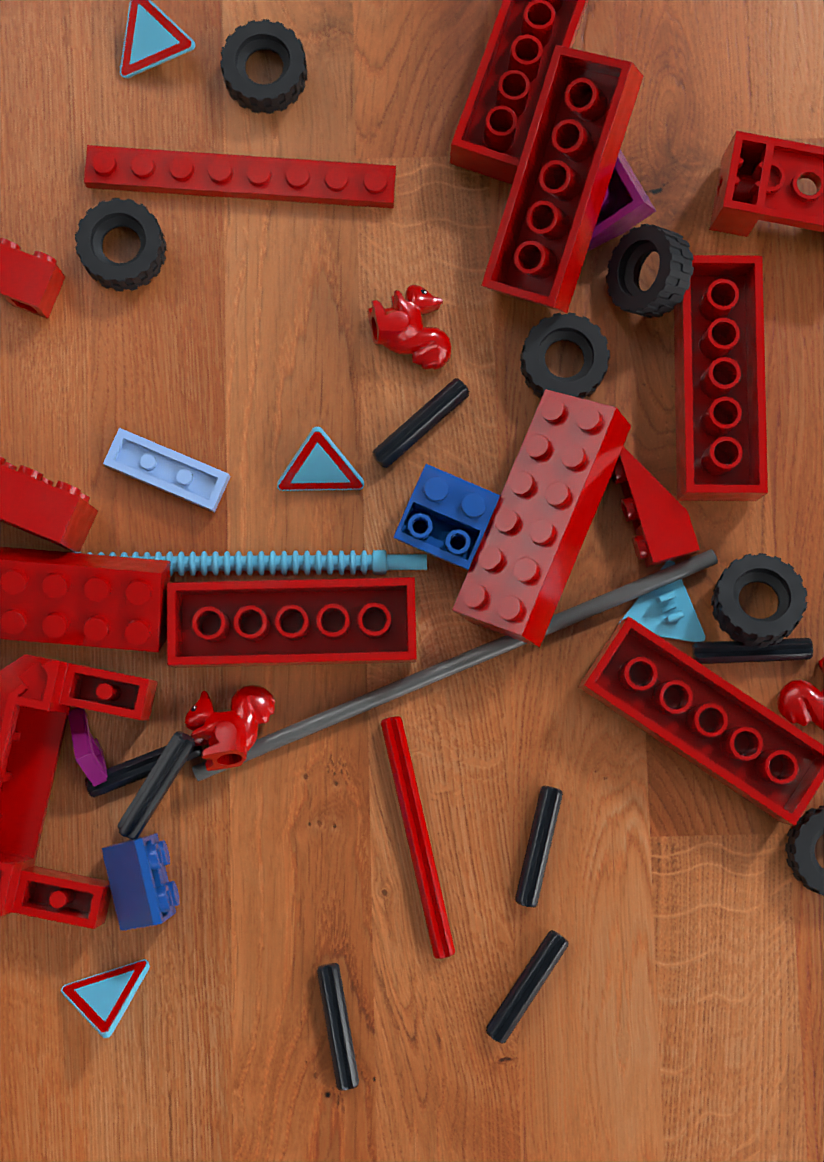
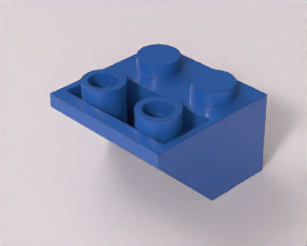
[393,464,500,570]
[101,833,180,931]

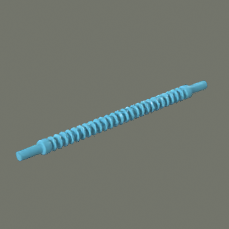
[72,550,427,576]

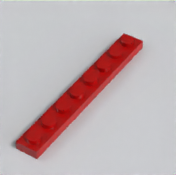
[84,145,396,209]

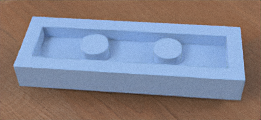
[103,428,231,513]

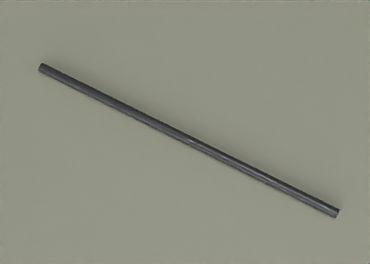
[192,549,718,782]

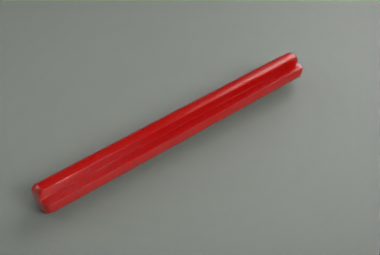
[381,716,455,959]

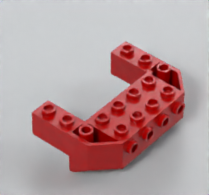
[0,654,158,929]

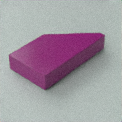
[68,707,108,786]

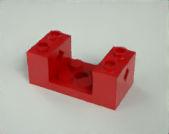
[709,131,824,252]

